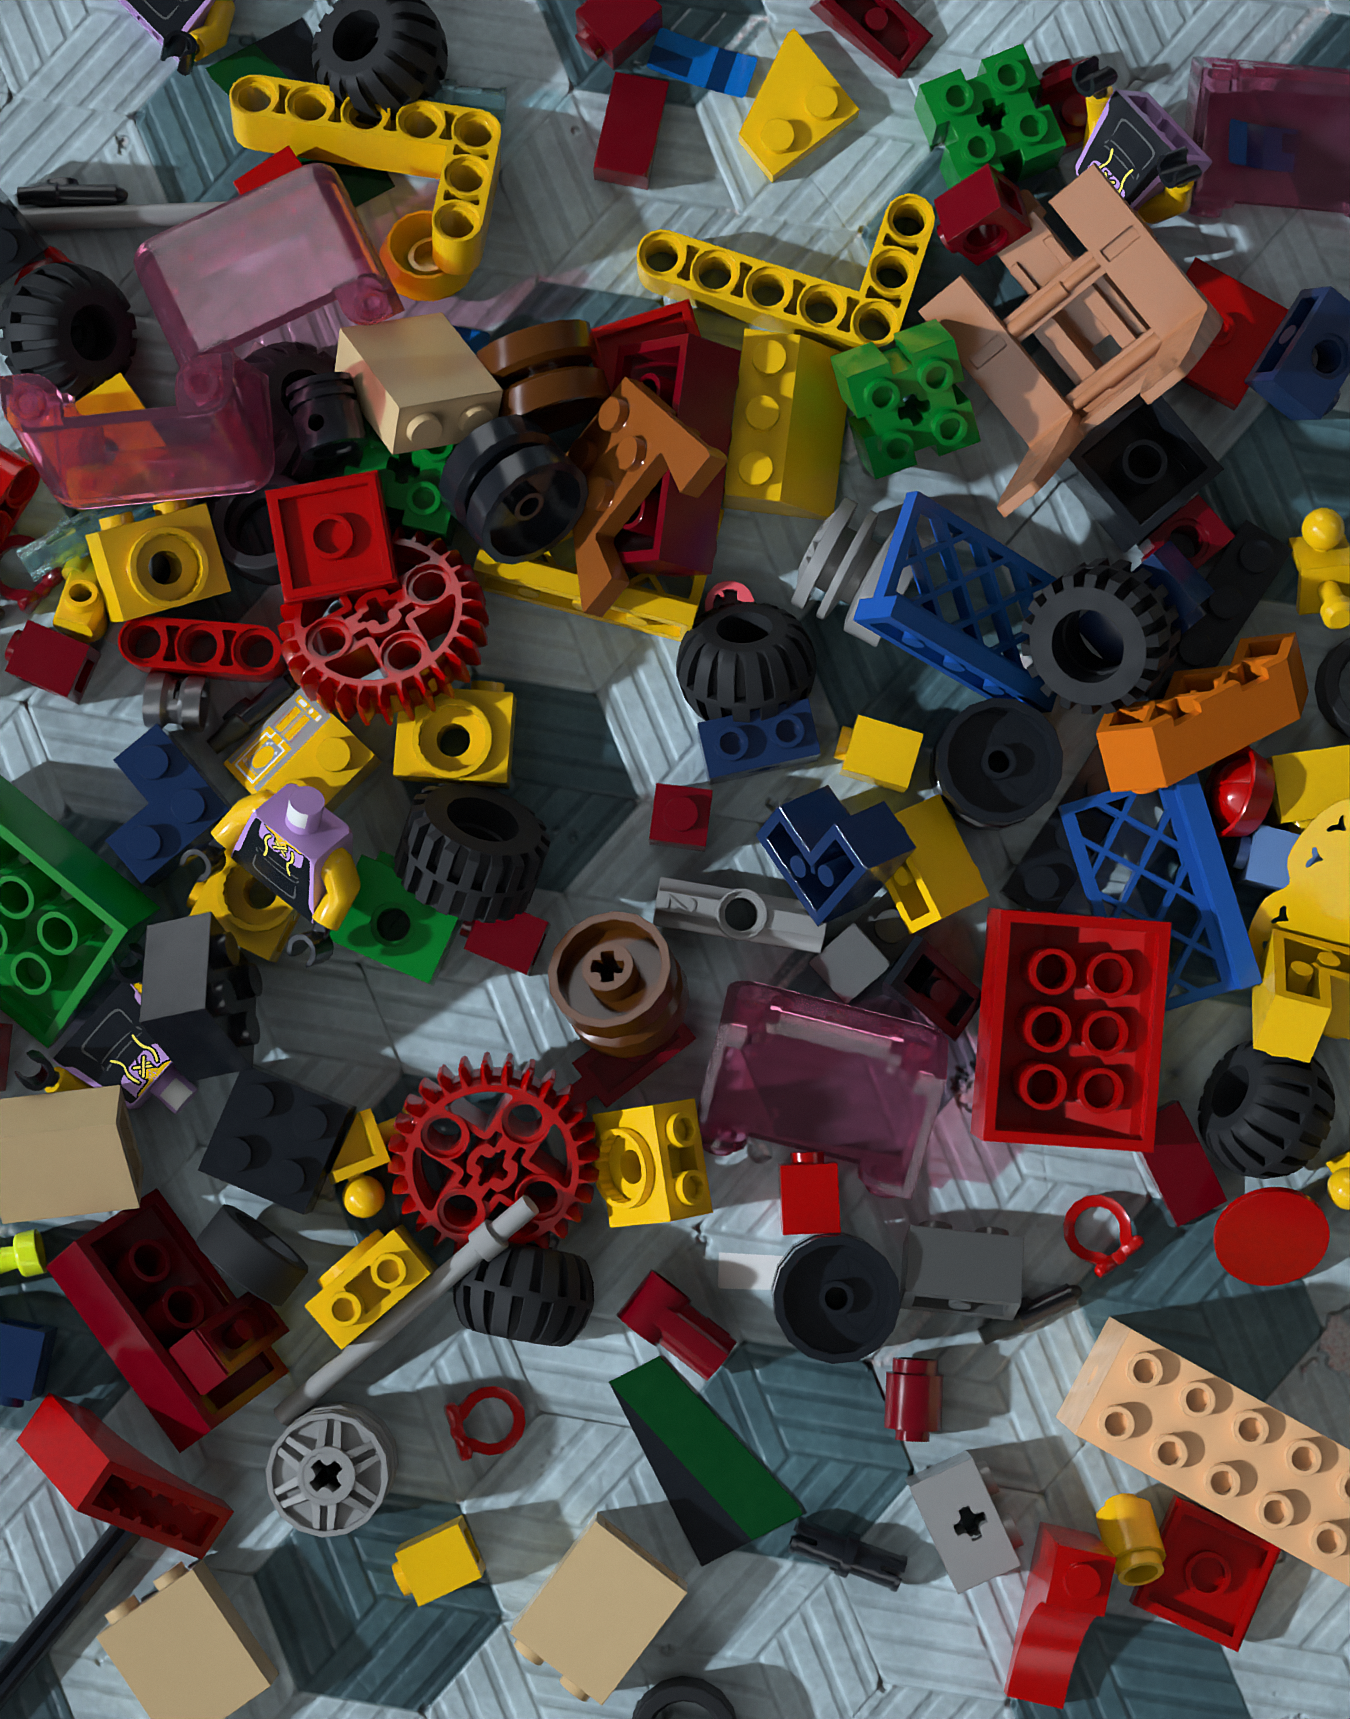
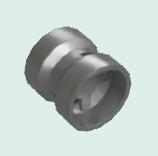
[142,671,210,733]

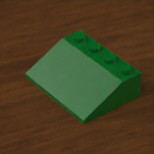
[0,775,161,1049]

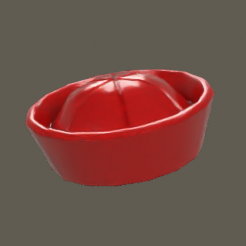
[1203,746,1275,837]

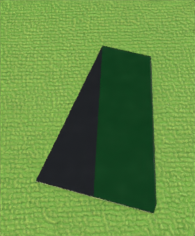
[205,18,395,212]
[609,1356,803,1567]

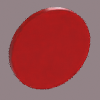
[1213,1187,1330,1286]

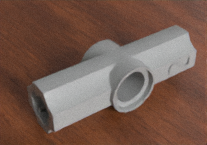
[652,877,827,954]

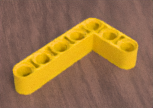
[229,75,501,275]
[636,193,935,352]

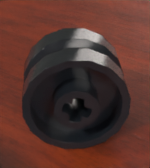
[439,414,588,565]
[929,698,1063,831]
[771,1232,901,1364]

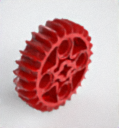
[278,526,490,726]
[388,1051,600,1255]

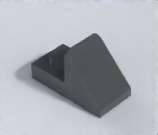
[808,891,930,1005]

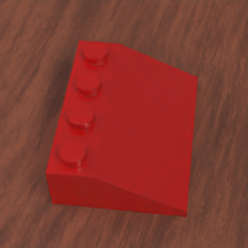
[970,907,1172,1153]

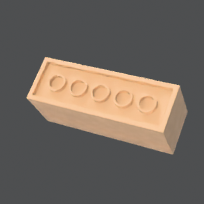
[1056,1317,1350,1587]

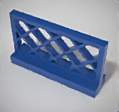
[853,491,1057,713]
[1058,772,1263,1012]

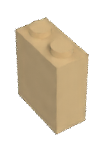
[335,312,503,455]
[0,1085,144,1224]
[510,1512,687,1705]
[96,1560,279,1719]

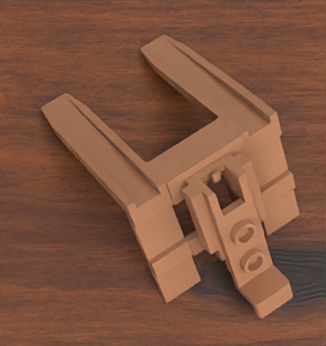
[918,162,1224,518]

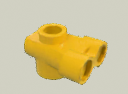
[53,548,108,643]

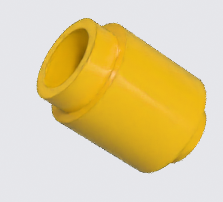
[1095,1493,1166,1586]

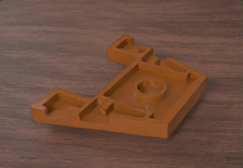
[566,377,728,617]

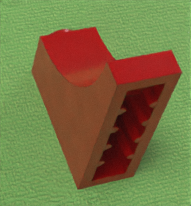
[16,1392,234,1560]
[1004,1522,1117,1709]

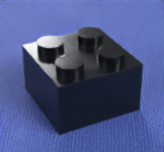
[1056,393,1224,553]
[139,912,263,1082]
[198,1064,357,1215]

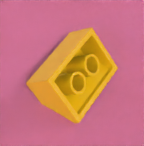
[723,328,847,521]

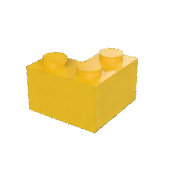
[1252,928,1350,1063]

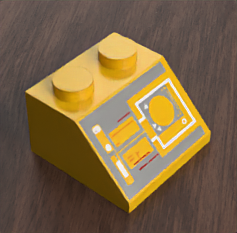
[223,686,382,813]

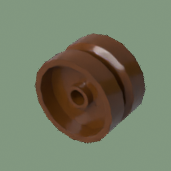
[476,319,611,435]
[548,911,690,1059]

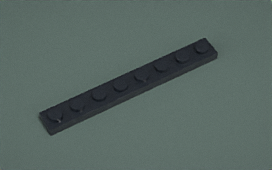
[999,519,1293,912]

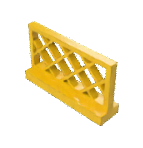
[473,509,725,642]

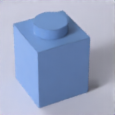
[1231,824,1322,893]

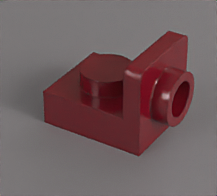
[1034,58,1088,155]

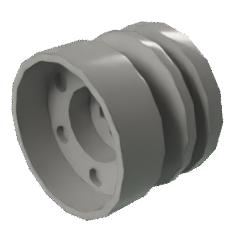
[791,497,931,647]
[266,1401,399,1538]

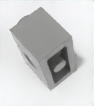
[905,1450,1024,1594]

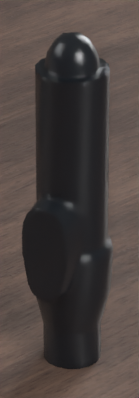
[17,177,128,208]

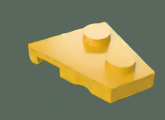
[738,28,860,183]

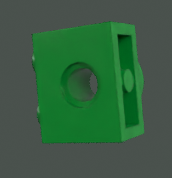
[329,850,463,986]

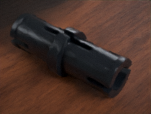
[787,1516,908,1592]

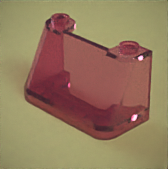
[1185,56,1350,218]
[133,163,405,407]
[0,352,275,510]
[697,981,949,1200]

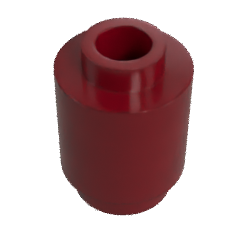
[884,1357,944,1442]

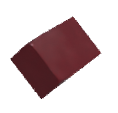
[809,0,934,79]
[593,72,669,190]
[1137,1100,1228,1227]
[169,1291,290,1395]

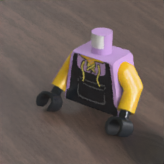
[117,0,235,76]
[1072,55,1213,224]
[180,783,361,968]
[15,943,199,1115]

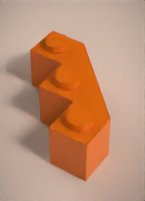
[1096,632,1309,794]

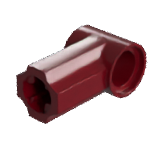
[616,1269,737,1381]

